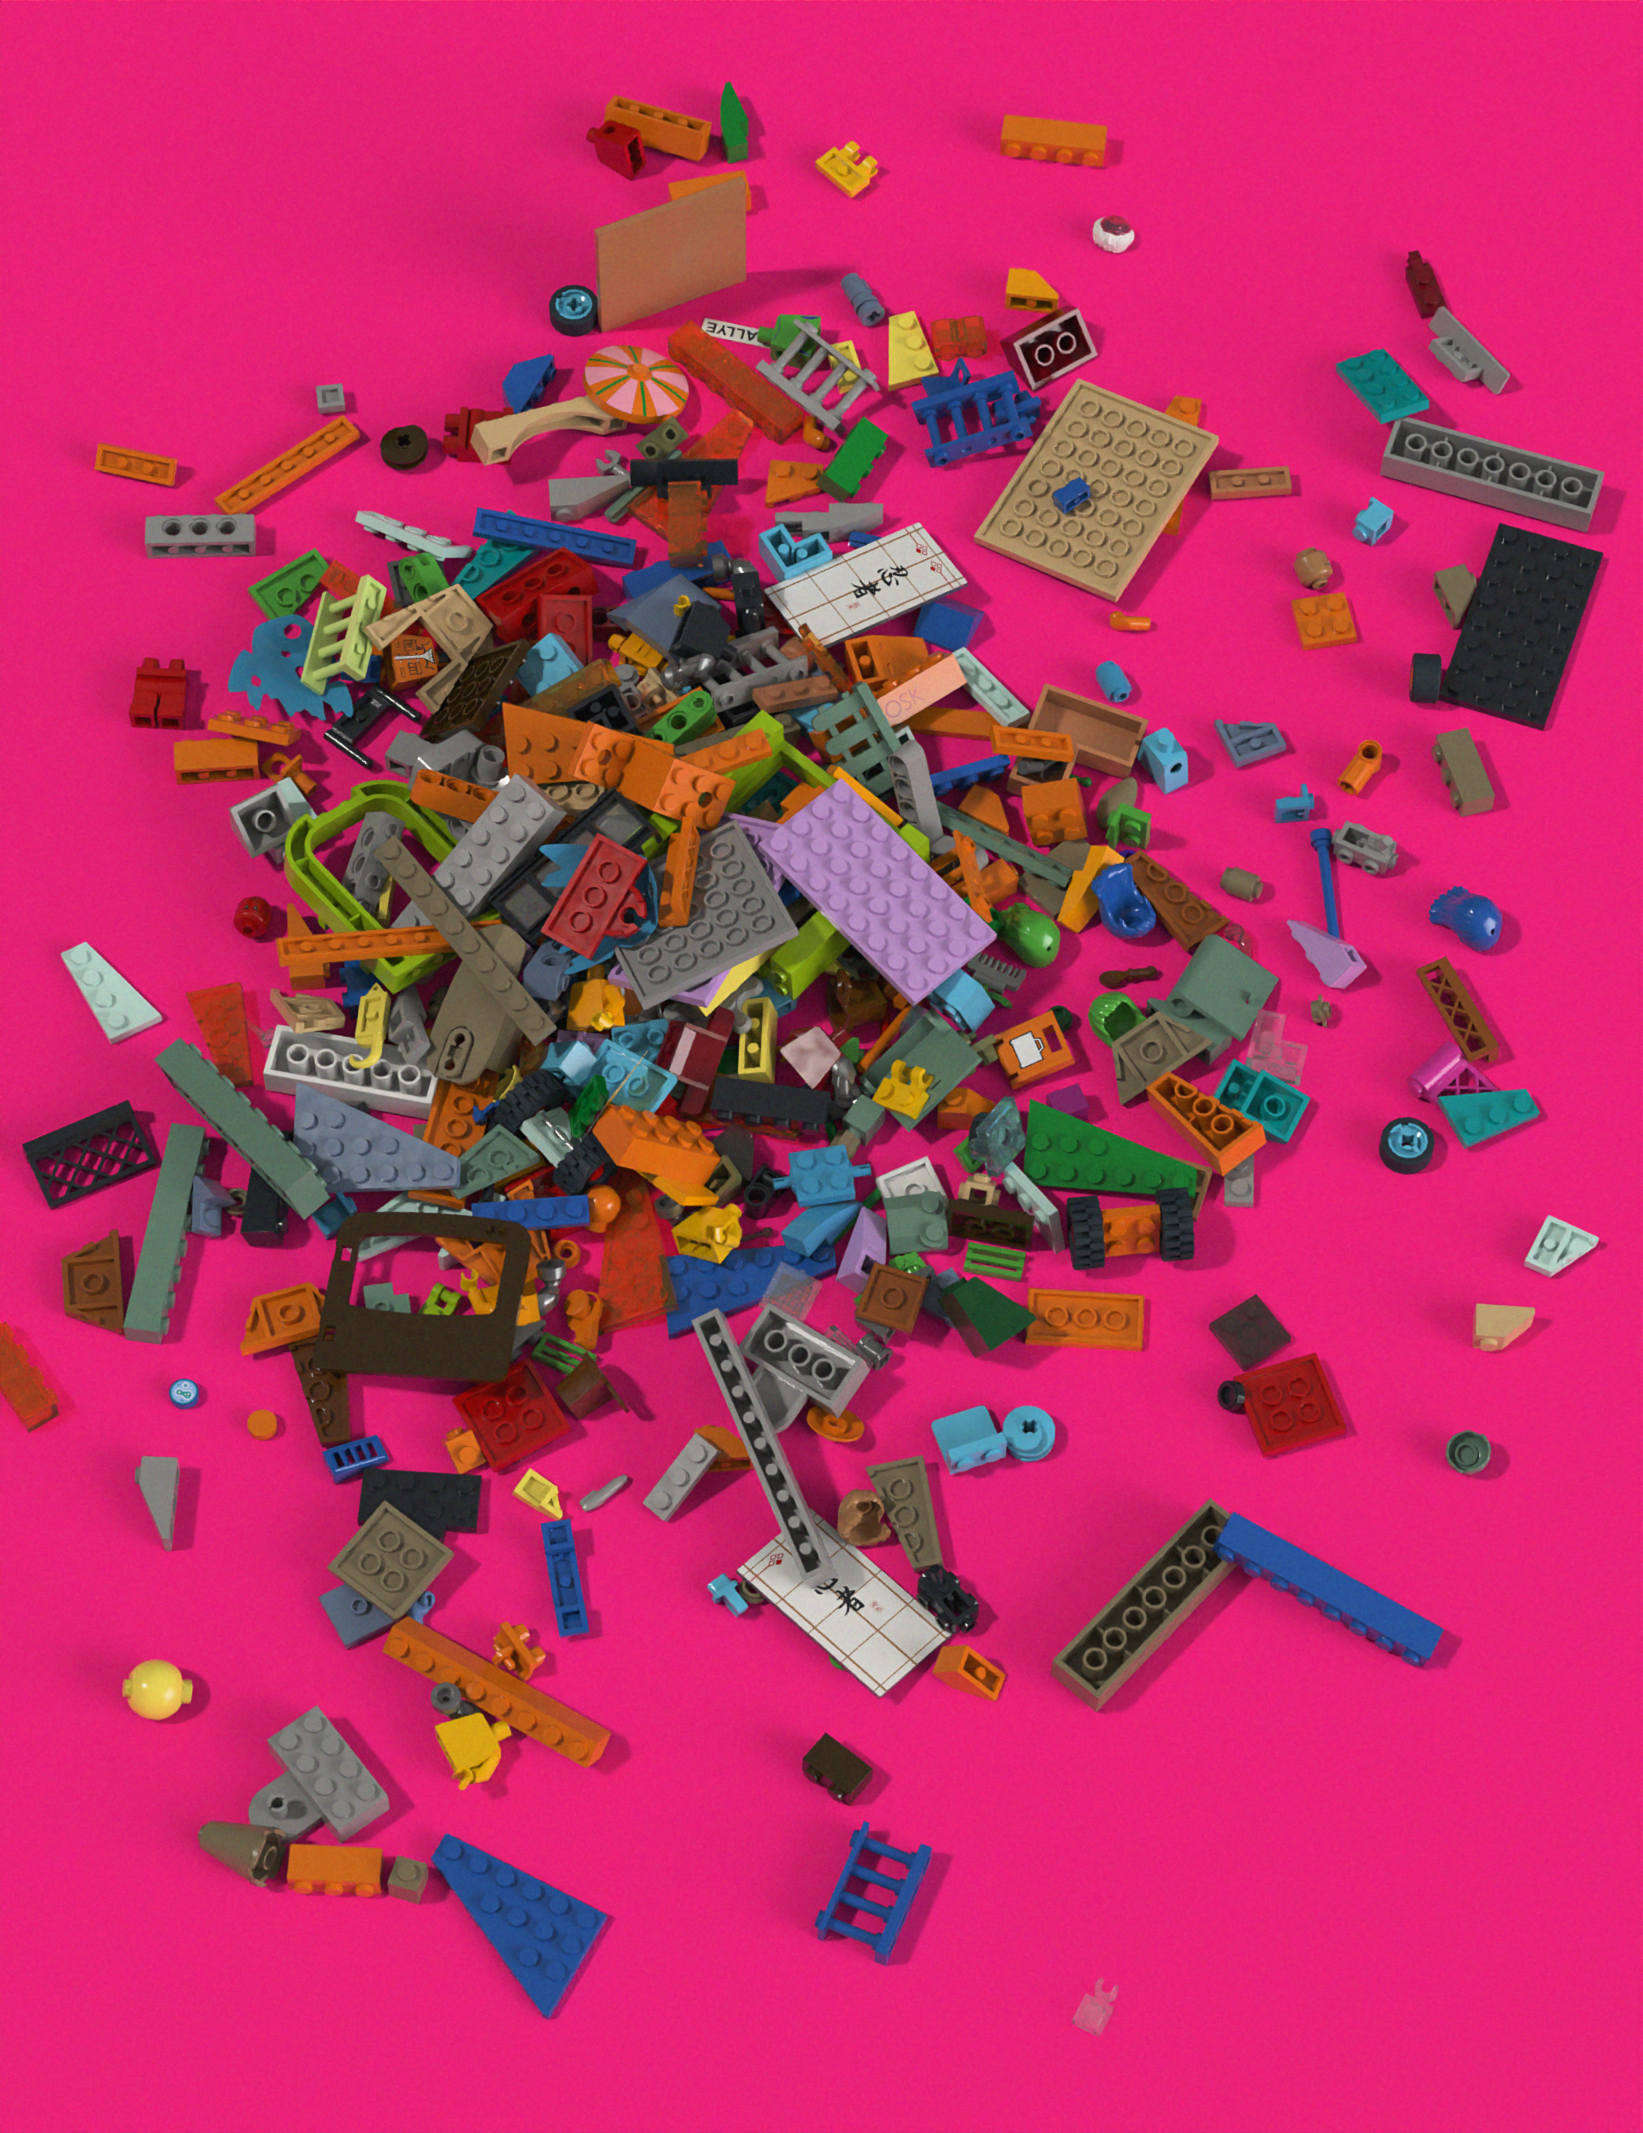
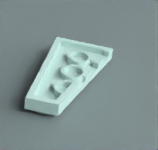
[61,942,162,1045]
[346,1190,461,1263]

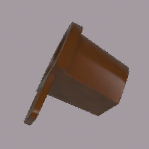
[826,969,887,1034]
[555,1352,630,1420]

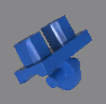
[992,390,1041,427]

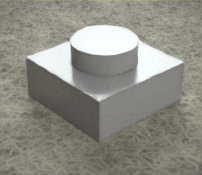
[316,383,346,414]

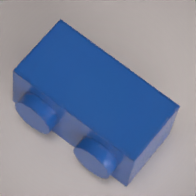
[1053,476,1091,514]

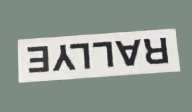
[700,318,770,348]

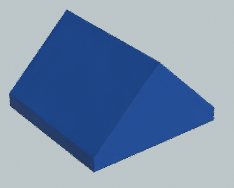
[913,595,984,652]

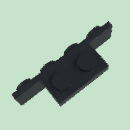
[630,459,738,500]

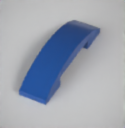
[541,1519,589,1638]

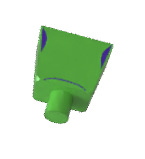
[757,314,821,370]

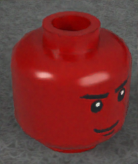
[233,896,273,938]

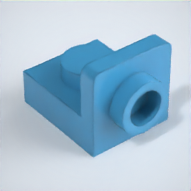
[1274,784,1314,824]
[311,1193,358,1240]

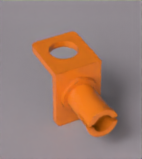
[261,751,318,798]

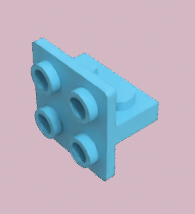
[611,1019,669,1064]

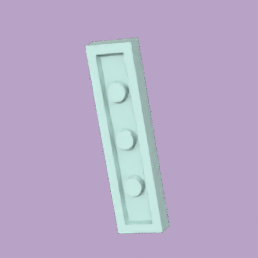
[953,647,1030,728]

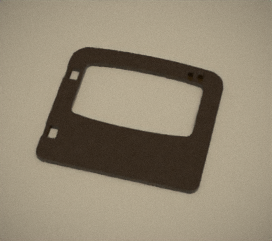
[312,1212,532,1383]

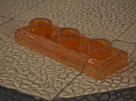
[798,622,854,695]

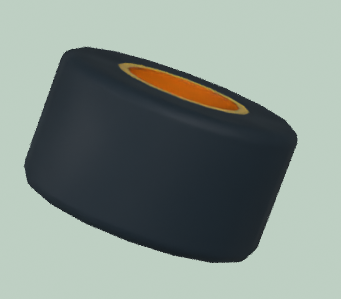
[1409,653,1442,704]

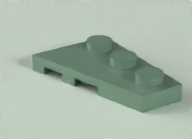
[445,1124,540,1200]

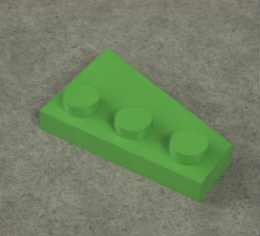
[248,548,331,620]

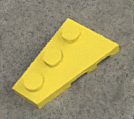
[889,311,939,391]

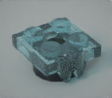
[967,1096,1026,1177]

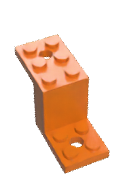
[567,721,737,832]

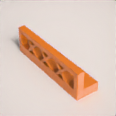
[658,816,700,928]

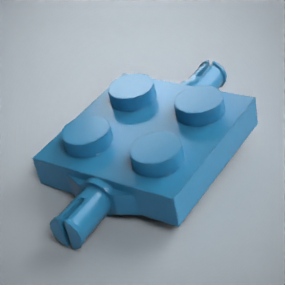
[772,1144,871,1208]

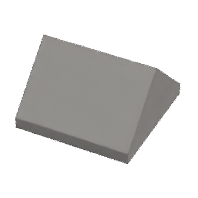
[228,783,296,858]

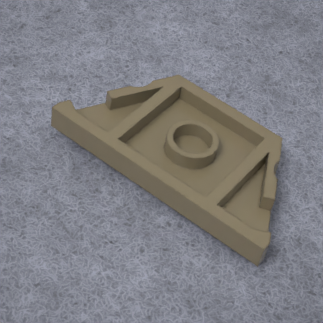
[1111,1011,1213,1106]

